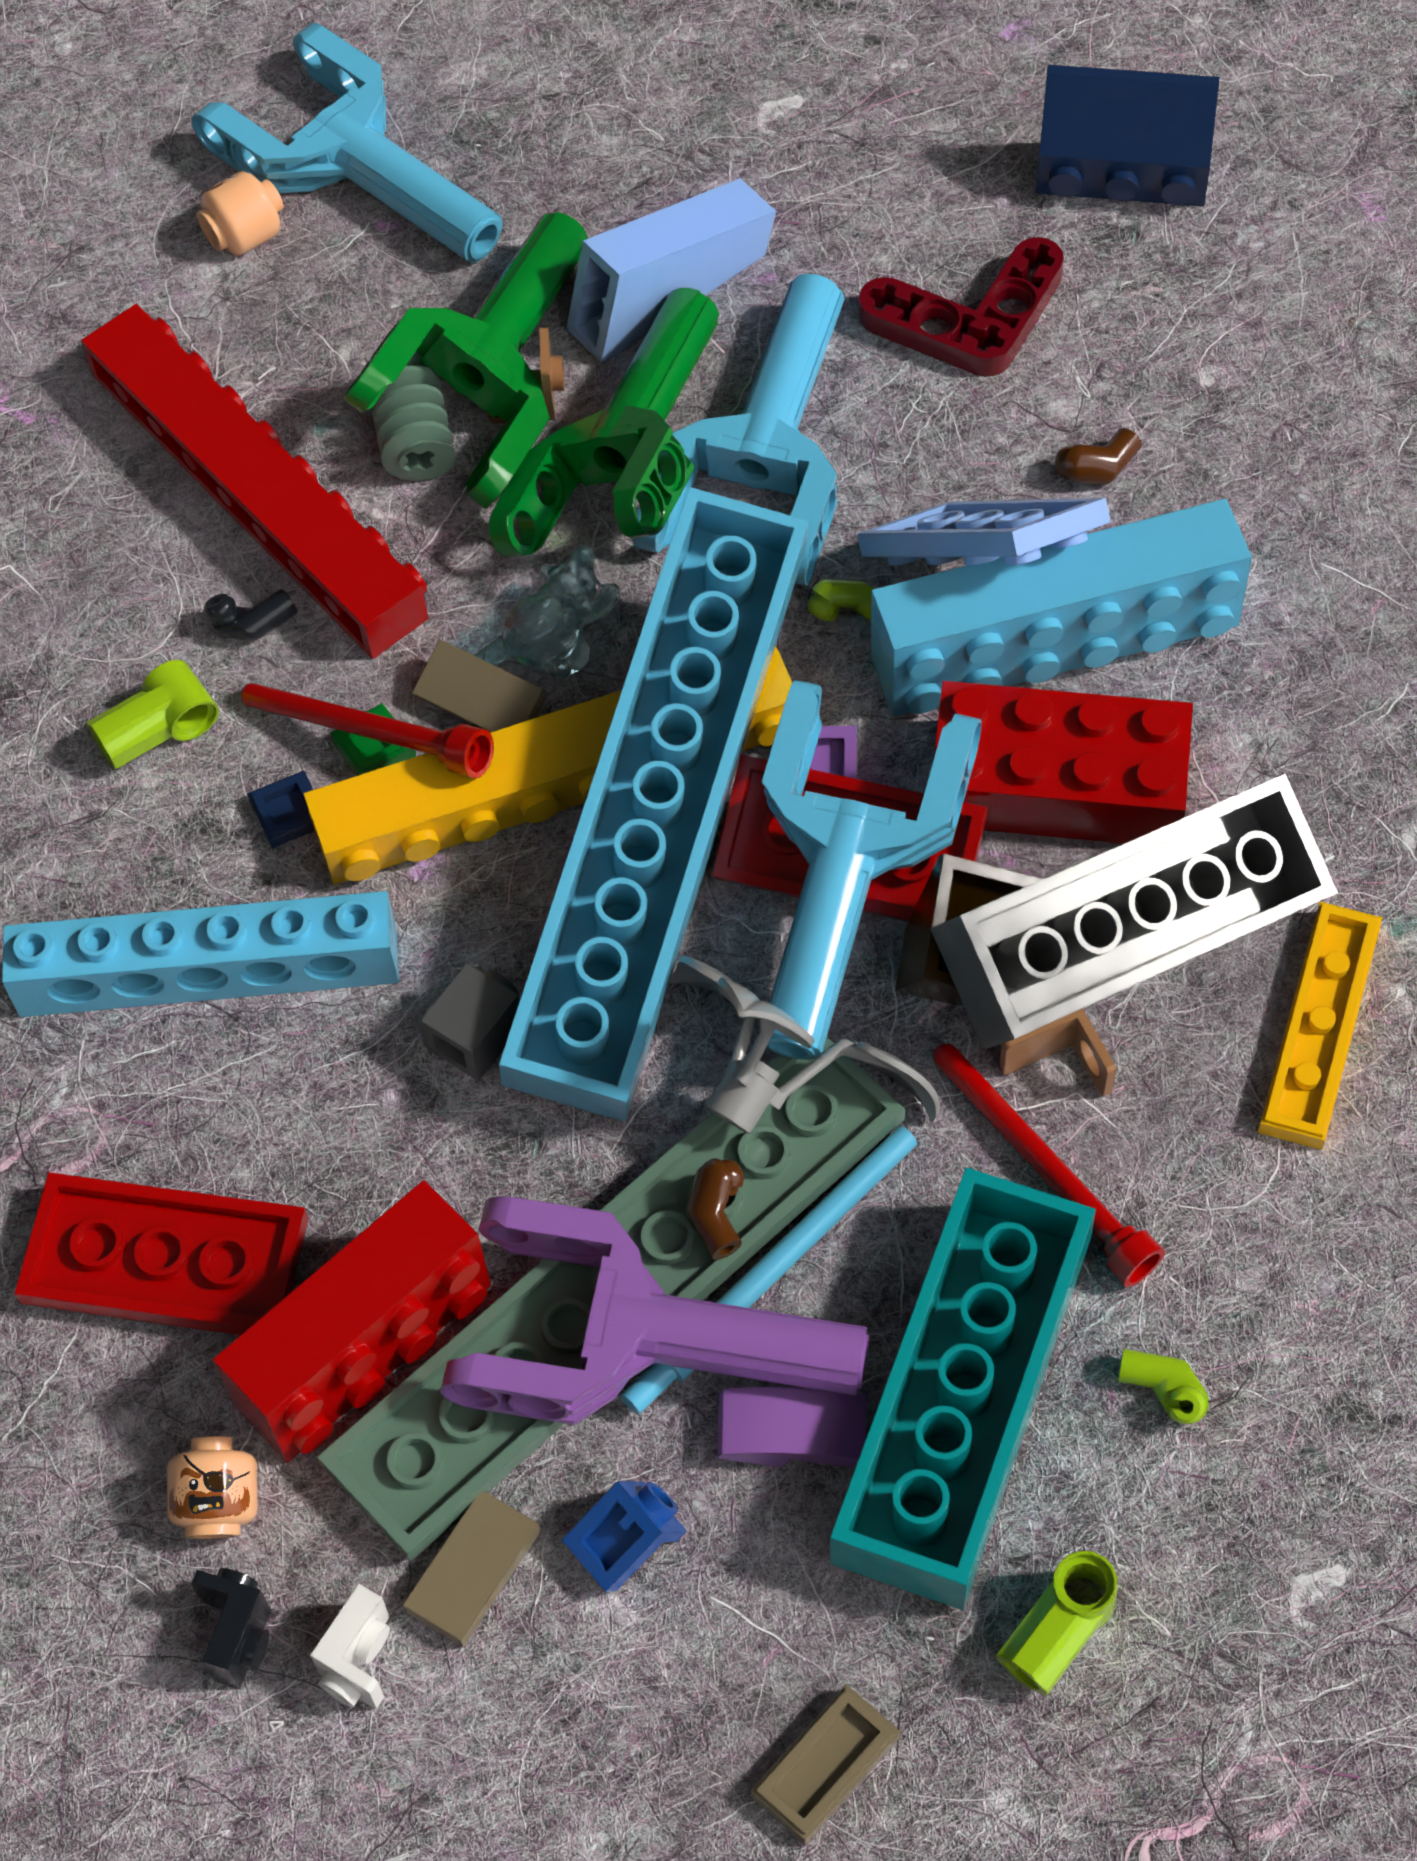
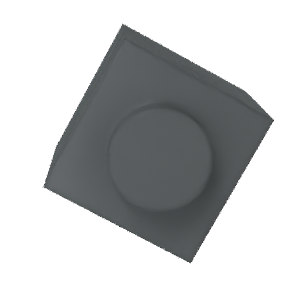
[420,963,520,1081]

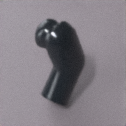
[203,589,298,641]

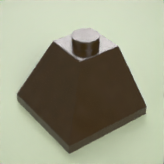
[895,854,1043,1006]

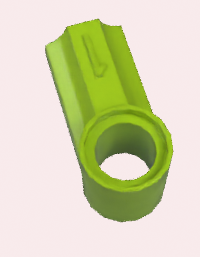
[86,660,219,770]
[996,1551,1118,1697]

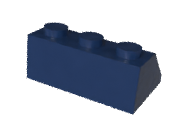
[1036,65,1220,206]

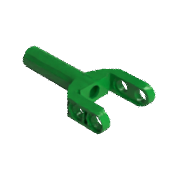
[343,212,588,509]
[489,288,719,558]

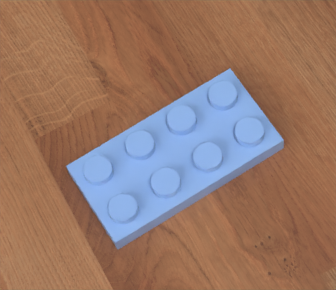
[857,498,1111,565]

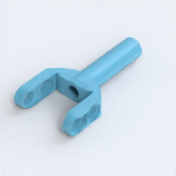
[191,23,503,263]
[633,273,844,586]
[762,680,982,1060]

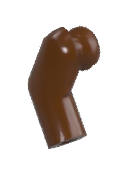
[1055,428,1142,485]
[686,1158,744,1260]

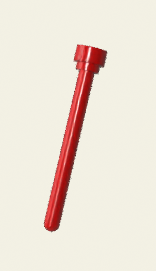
[240,683,494,779]
[933,1043,1165,1287]

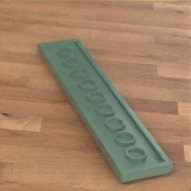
[317,1037,905,1562]

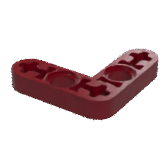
[859,237,1064,377]

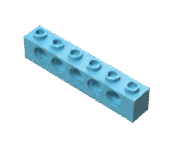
[2,891,399,1017]

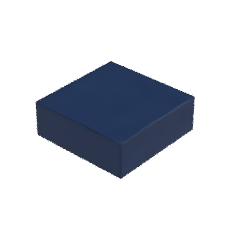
[247,770,314,848]

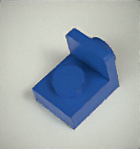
[562,1481,687,1592]

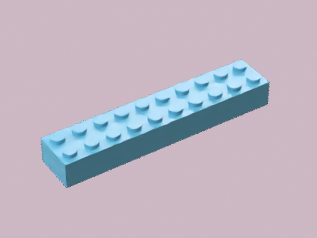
[499,487,809,1122]

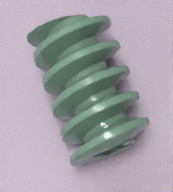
[372,352,456,482]

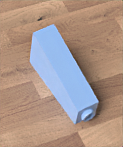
[566,178,776,363]

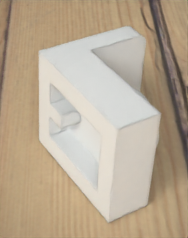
[310,1584,390,1709]

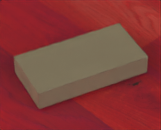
[412,639,549,733]
[403,1491,541,1648]
[751,1684,901,1846]

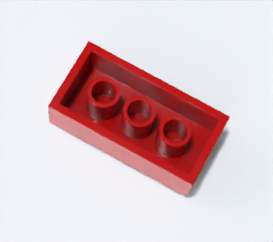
[934,681,1193,844]
[213,1180,491,1464]

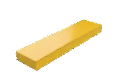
[1258,901,1383,1150]

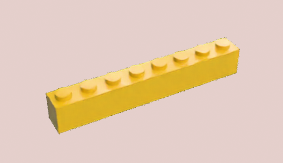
[303,645,792,885]

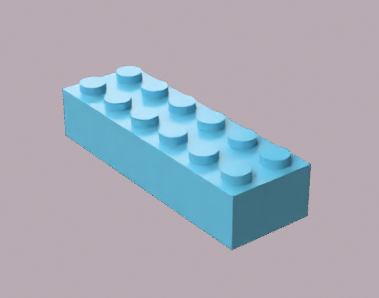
[871,498,1252,717]

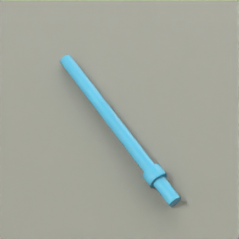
[620,1126,917,1415]

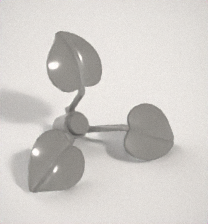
[670,956,940,1134]

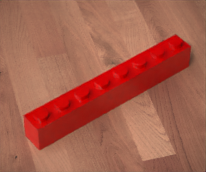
[81,303,429,660]

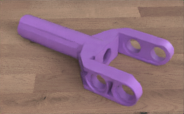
[440,1196,869,1425]

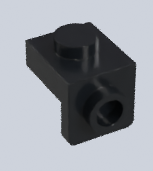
[191,1568,271,1689]

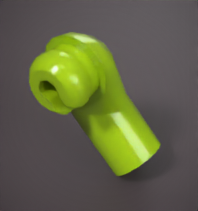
[807,579,875,622]
[1118,1349,1209,1424]

